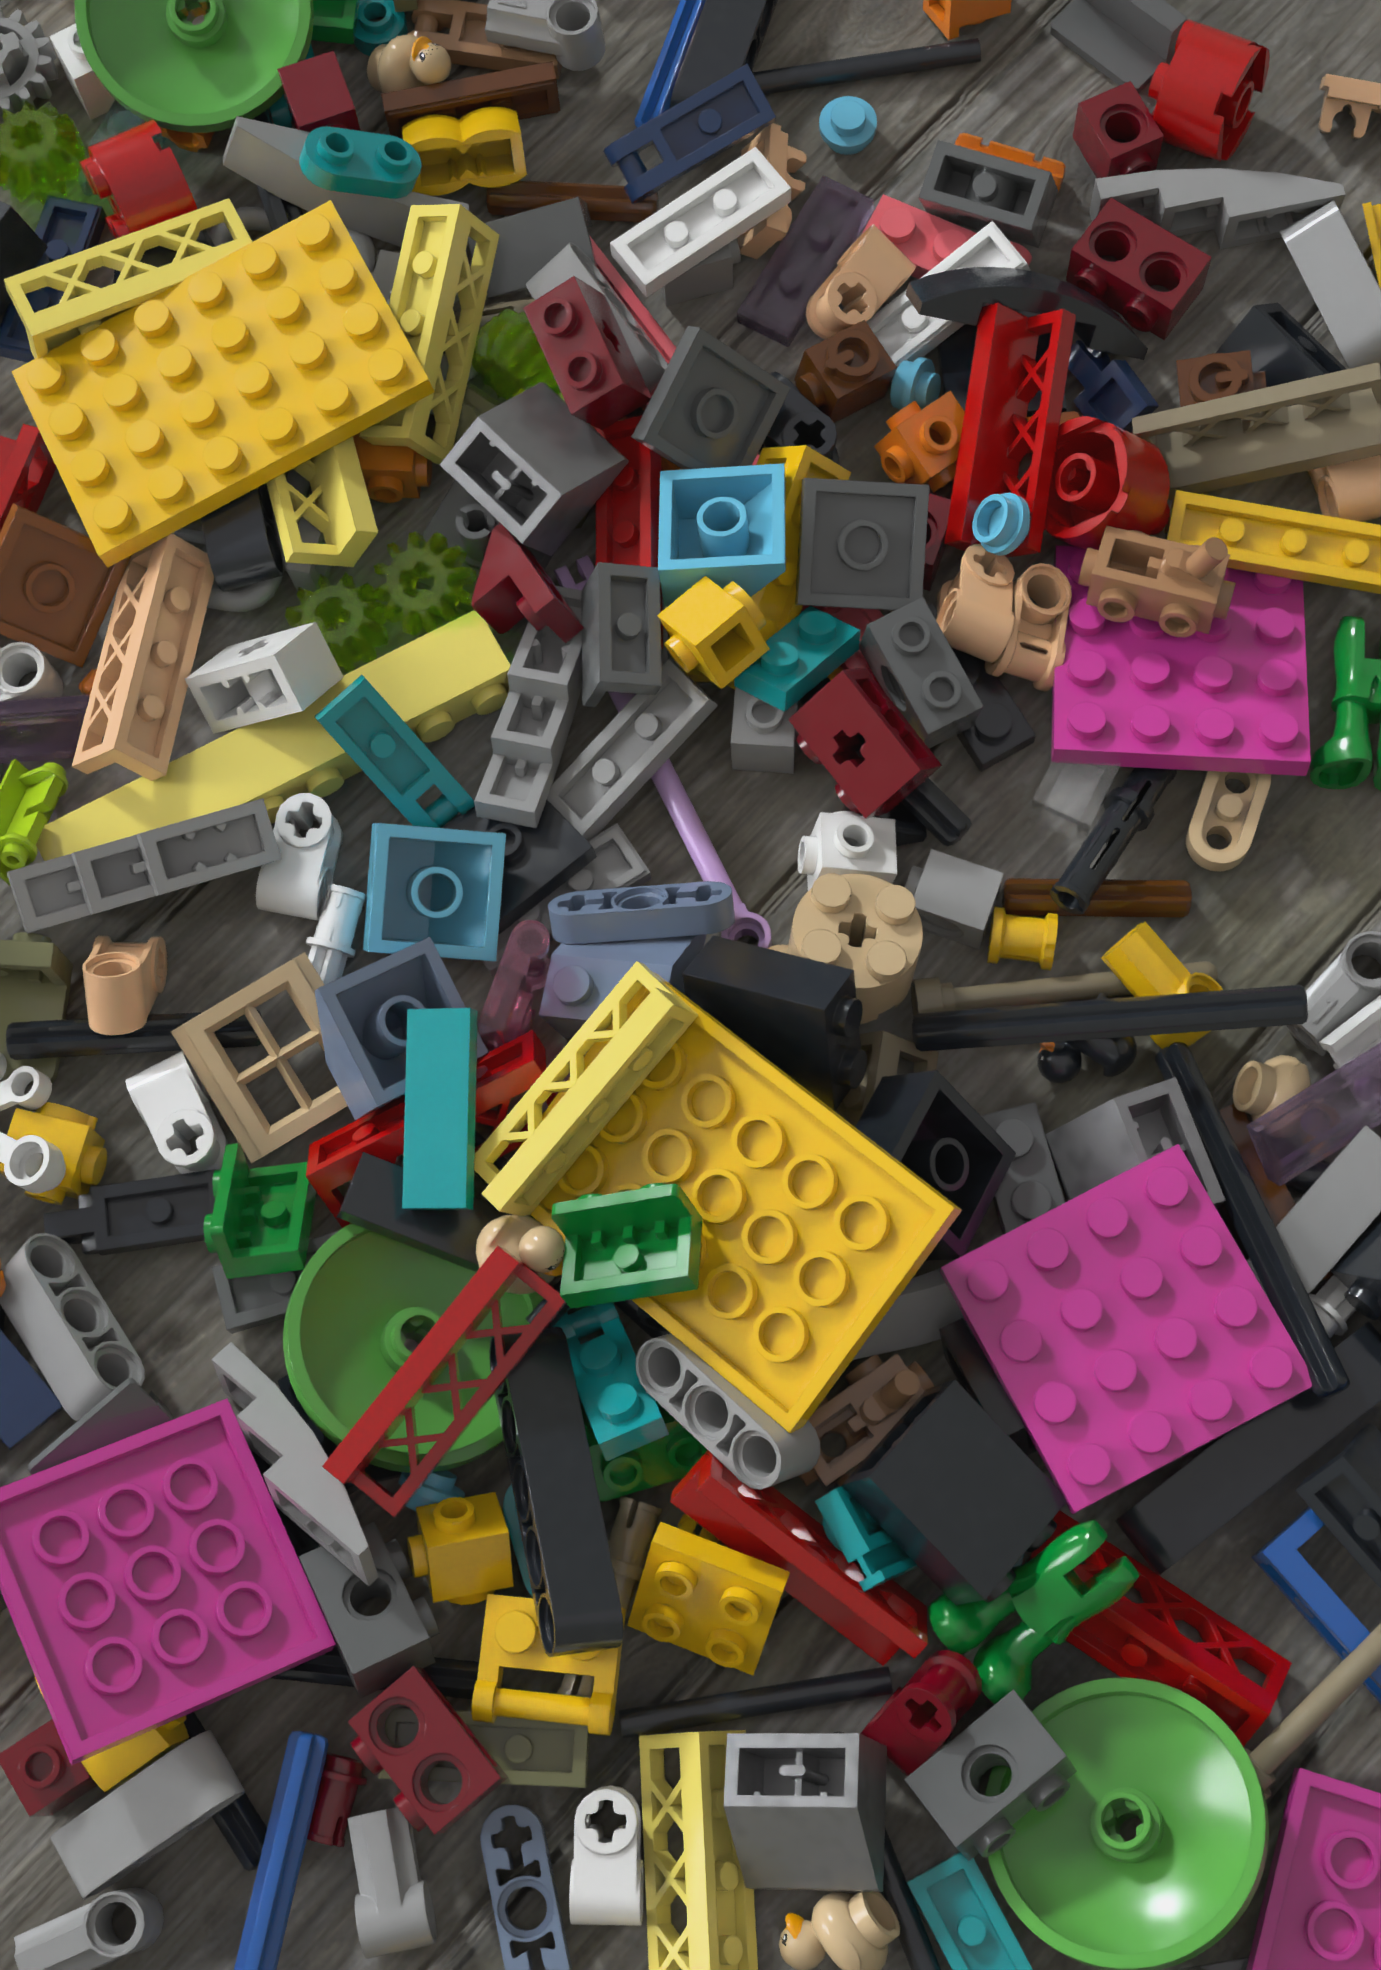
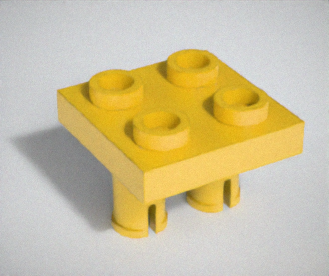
[627,1514,790,1676]

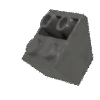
[439,382,629,556]
[1045,1077,1225,1210]
[723,1733,887,1892]

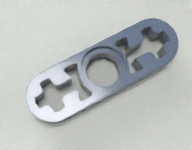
[548,881,735,944]
[480,1804,573,1970]

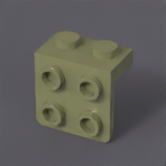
[0,932,73,1085]

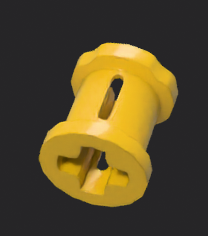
[987,906,1058,971]

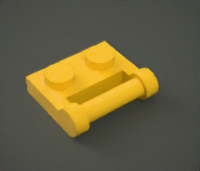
[471,1594,626,1736]

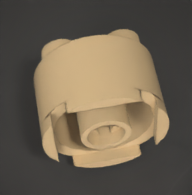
[787,873,923,1024]

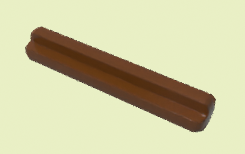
[486,180,659,222]
[1002,878,1192,918]

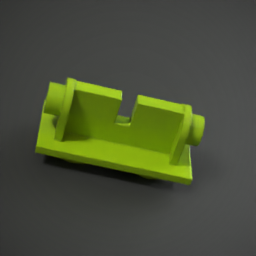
[0,759,68,886]

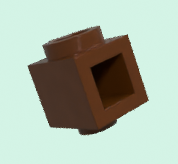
[794,320,897,423]
[1176,350,1267,420]

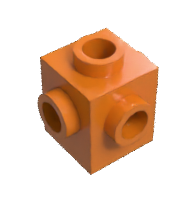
[874,391,965,493]

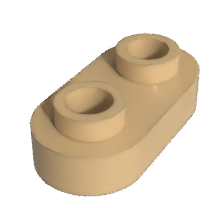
[1186,771,1271,871]

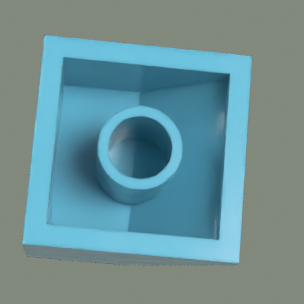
[658,463,786,608]
[363,823,506,961]

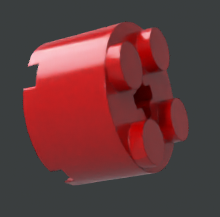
[1148,19,1270,162]
[80,119,198,239]
[1029,416,1170,550]

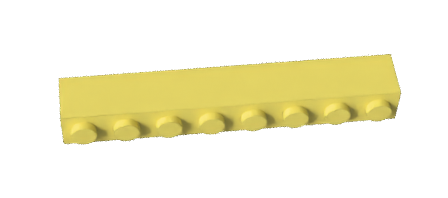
[36,610,511,861]

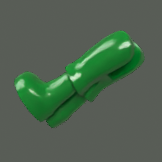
[1310,616,1381,791]
[928,1519,1139,1704]

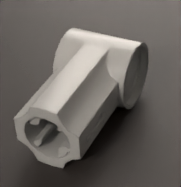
[485,0,606,71]
[1286,931,1381,1056]
[347,1807,437,1959]
[14,1887,164,1970]

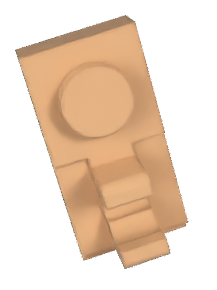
[1318,74,1381,139]
[737,123,807,259]

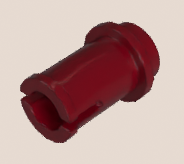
[307,1753,367,1847]

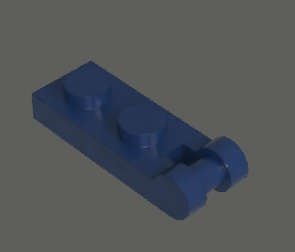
[603,64,776,204]

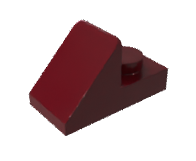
[471,523,584,644]

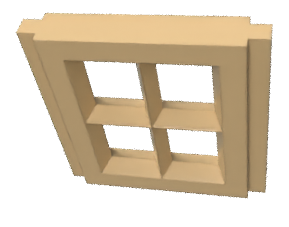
[171,952,348,1164]

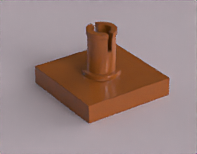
[0,503,131,668]

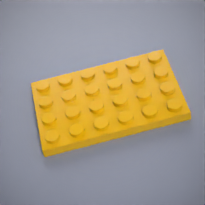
[11,200,435,567]
[516,971,962,1433]

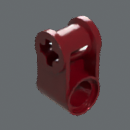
[860,1650,982,1777]

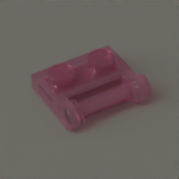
[478,920,550,1052]

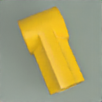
[1101,921,1223,1049]

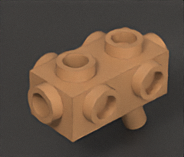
[1078,525,1236,637]
[798,1353,934,1492]

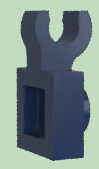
[1068,340,1159,433]

